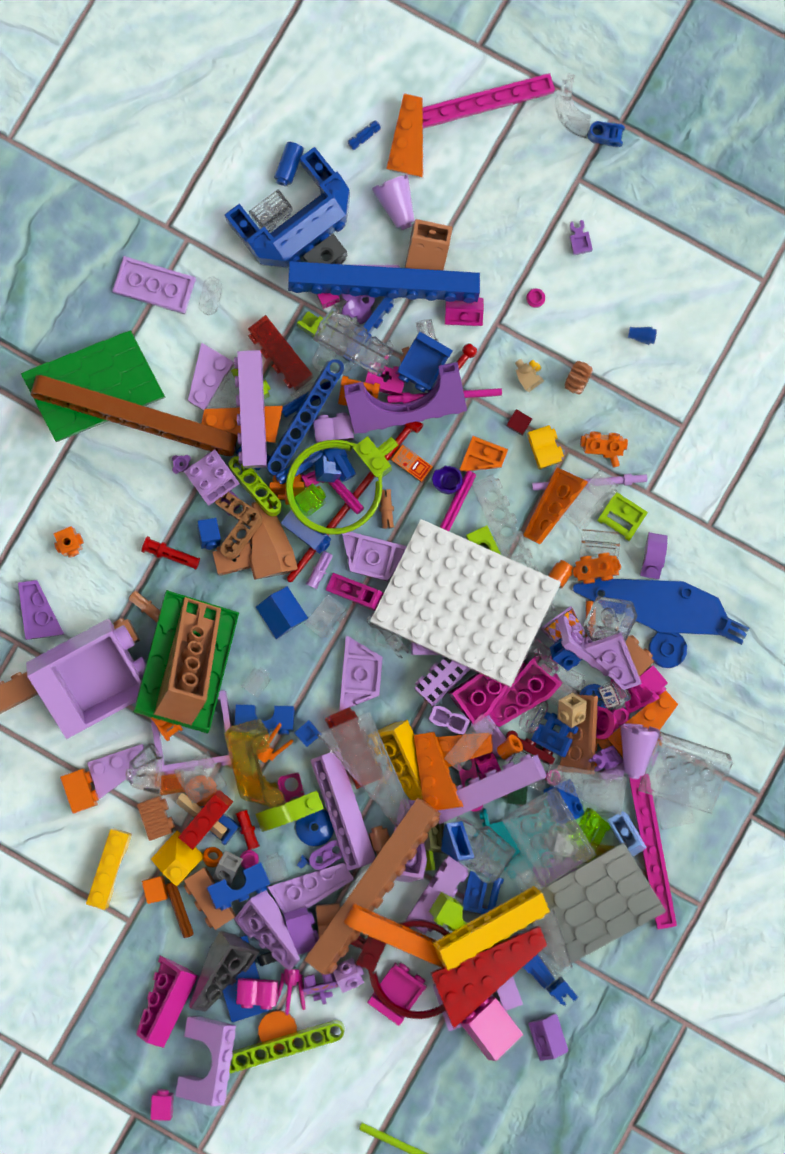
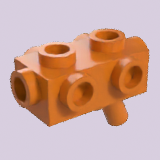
[580,431,628,467]
[573,553,621,584]

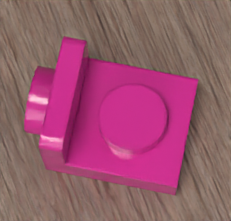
[474,752,501,778]

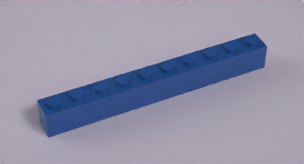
[288,261,480,303]

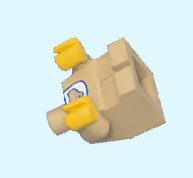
[515,359,544,392]

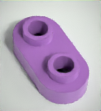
[309,840,343,870]

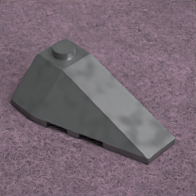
[189,931,259,1012]

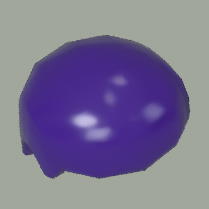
[432,465,463,495]

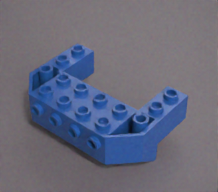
[225,147,350,268]

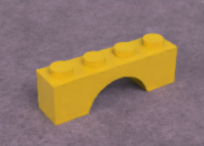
[86,828,132,910]

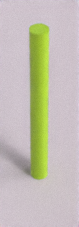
[359,1123,428,1154]

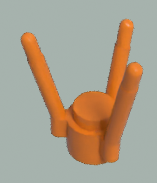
[254,723,294,763]

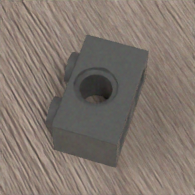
[303,234,347,264]

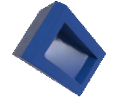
[441,821,475,862]

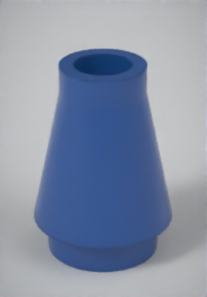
[628,327,657,345]

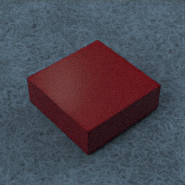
[506,409,532,436]

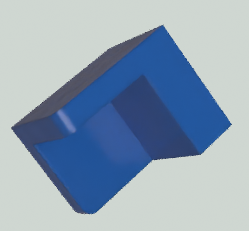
[315,455,341,483]
[294,720,322,747]
[212,814,240,845]

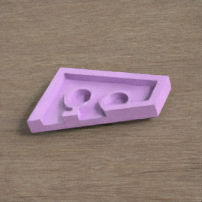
[584,633,641,690]

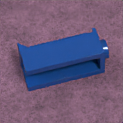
[281,510,332,554]

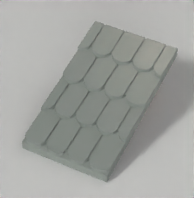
[532,842,666,969]

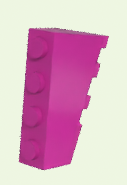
[136,956,198,1048]

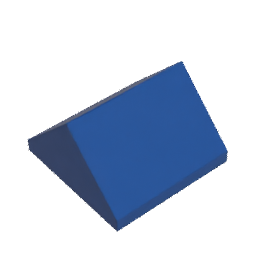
[256,586,309,639]

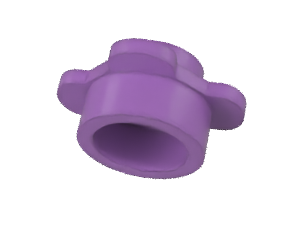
[172,455,191,474]

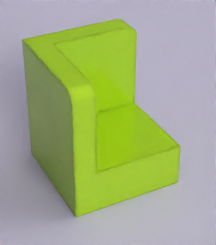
[297,311,327,339]

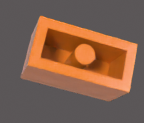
[60,769,99,813]

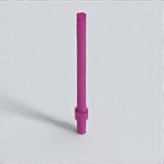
[387,388,502,403]

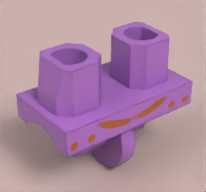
[303,973,339,1005]

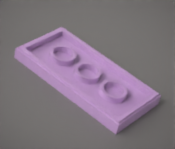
[112,256,196,314]

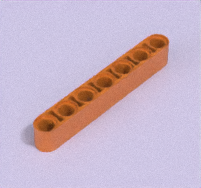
[343,904,444,968]

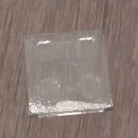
[174,751,227,805]

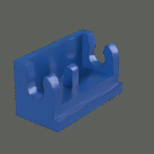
[546,976,578,1006]

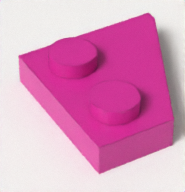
[611,679,659,714]

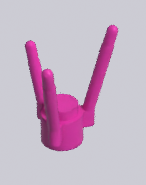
[277,968,306,1015]

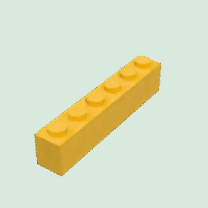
[433,886,550,970]

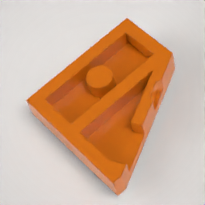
[459,436,508,472]

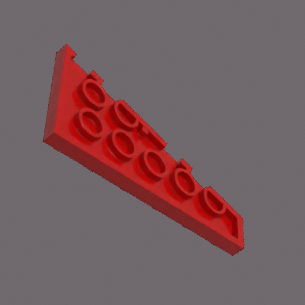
[431,926,547,1029]

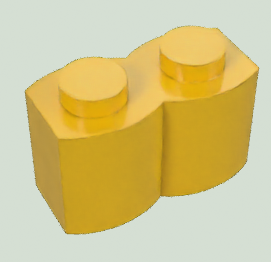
[527,425,564,470]

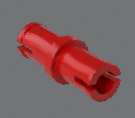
[236,810,260,850]

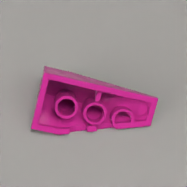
[448,662,525,725]

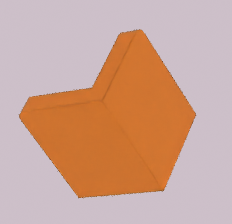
[142,875,169,904]

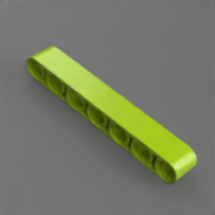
[229,1020,345,1074]

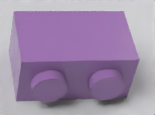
[284,907,319,955]

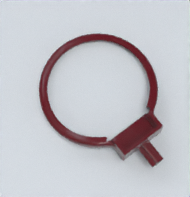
[350,920,450,1019]

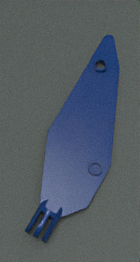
[573,579,749,645]

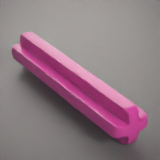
[328,479,364,514]

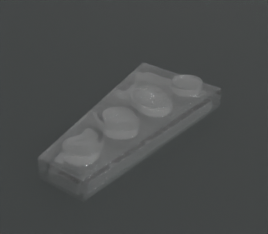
[546,764,627,816]

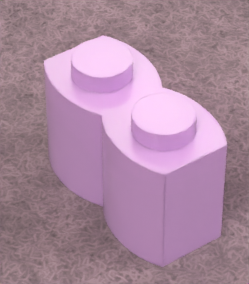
[313,413,355,443]
[429,706,470,734]

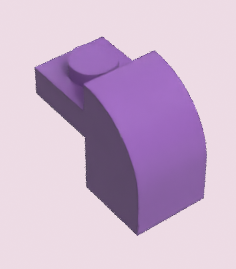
[640,532,667,579]

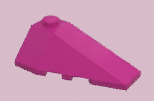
[489,654,563,727]

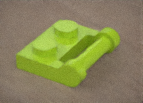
[597,492,648,541]

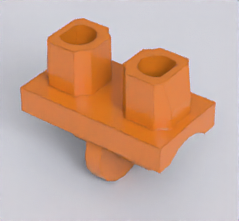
[270,474,305,505]

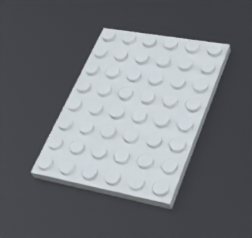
[370,519,561,687]

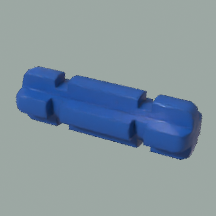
[348,120,381,150]

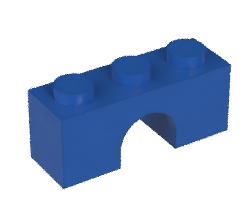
[235,704,295,735]
[206,862,270,911]

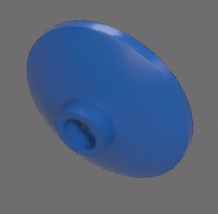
[296,809,334,846]

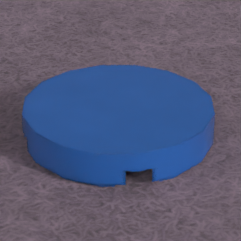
[649,632,687,668]

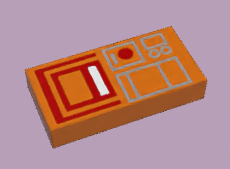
[391,444,433,483]

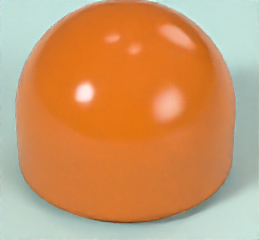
[203,847,223,868]

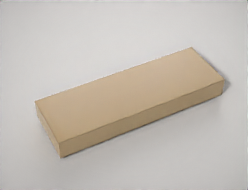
[176,793,227,839]

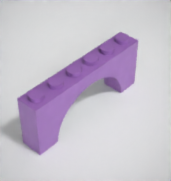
[344,362,467,434]

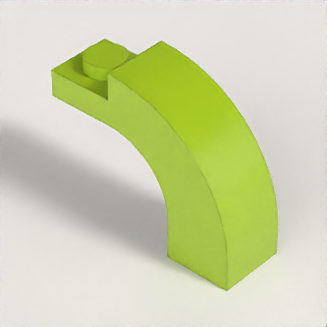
[255,791,324,832]

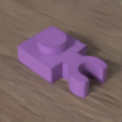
[570,220,593,255]
[589,746,623,772]

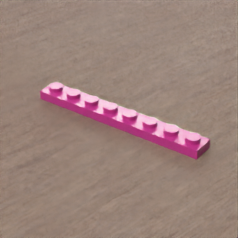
[423,73,555,129]
[629,771,677,929]

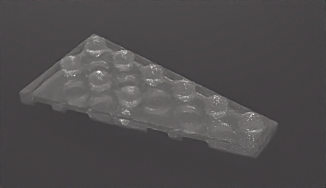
[317,712,411,827]

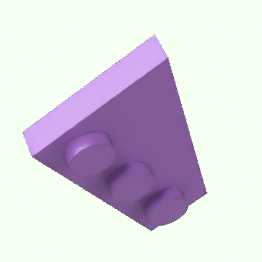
[18,580,64,640]

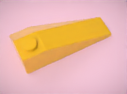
[367,720,423,801]

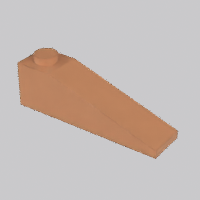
[250,500,298,580]

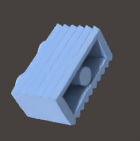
[607,811,647,856]

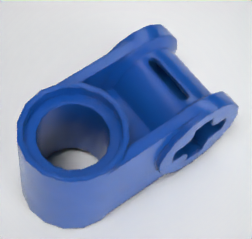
[587,121,625,147]

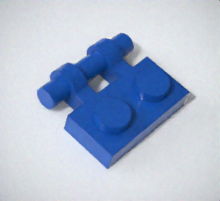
[531,711,579,757]

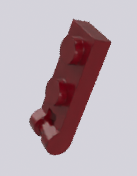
[505,730,556,765]

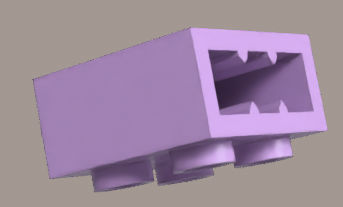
[184,450,240,506]

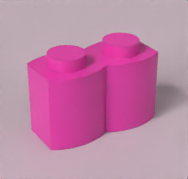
[237,978,278,1010]

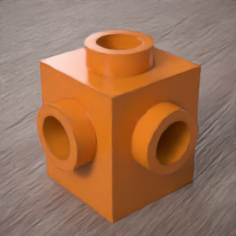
[54,526,84,558]

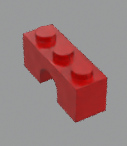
[178,789,233,850]

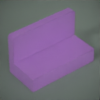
[528,1014,568,1061]

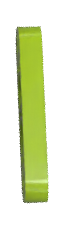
[229,456,281,516]

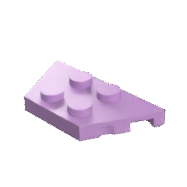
[342,532,407,581]
[339,636,383,710]

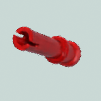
[141,536,200,570]

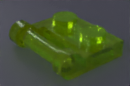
[569,808,611,859]

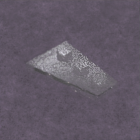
[521,908,573,980]

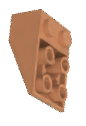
[405,219,453,270]

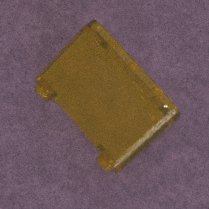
[225,719,285,807]

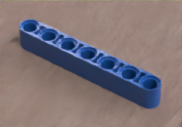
[266,359,344,475]

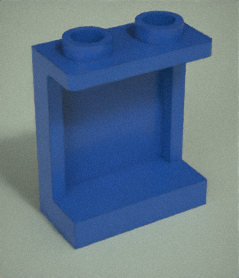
[396,332,453,393]

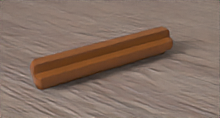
[166,882,194,938]

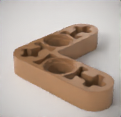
[215,492,262,559]

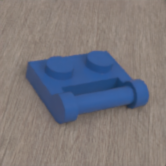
[462,871,504,914]

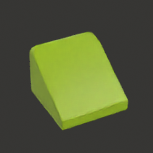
[425,851,436,871]

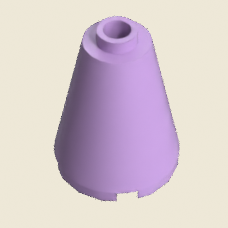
[372,175,415,230]
[621,724,660,779]

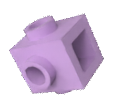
[333,958,364,993]

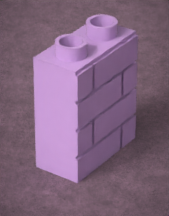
[26,619,146,739]

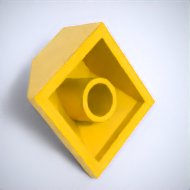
[151,830,203,886]

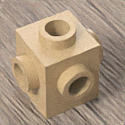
[558,693,587,728]

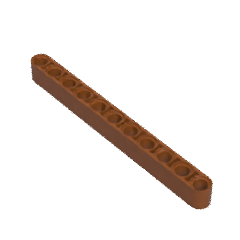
[30,375,238,456]

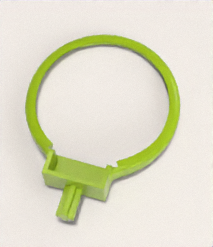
[286,436,398,535]

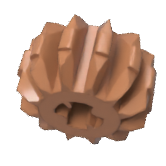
[565,361,593,395]

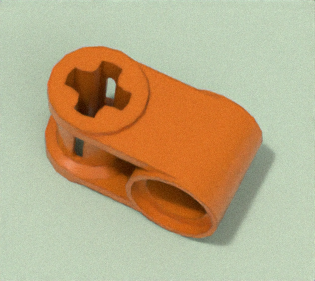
[150,717,183,741]

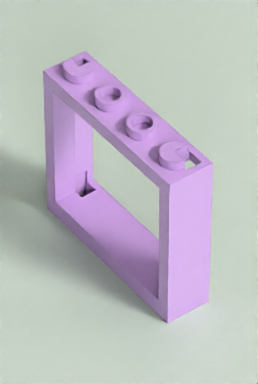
[151,691,237,775]

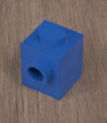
[197,518,221,550]
[550,638,582,671]

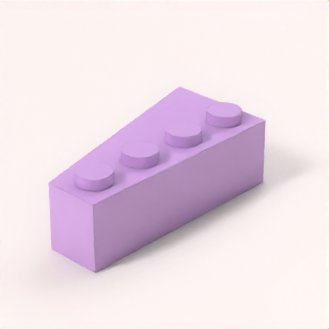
[405,855,469,934]

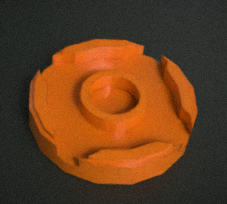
[258,1010,297,1050]

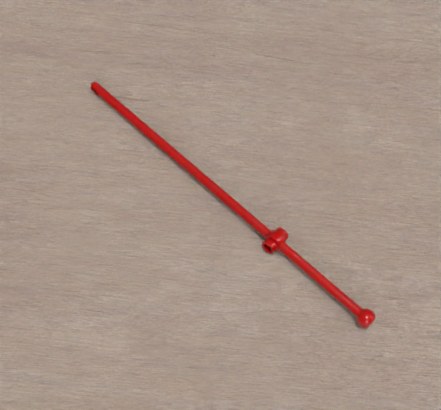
[287,343,477,582]

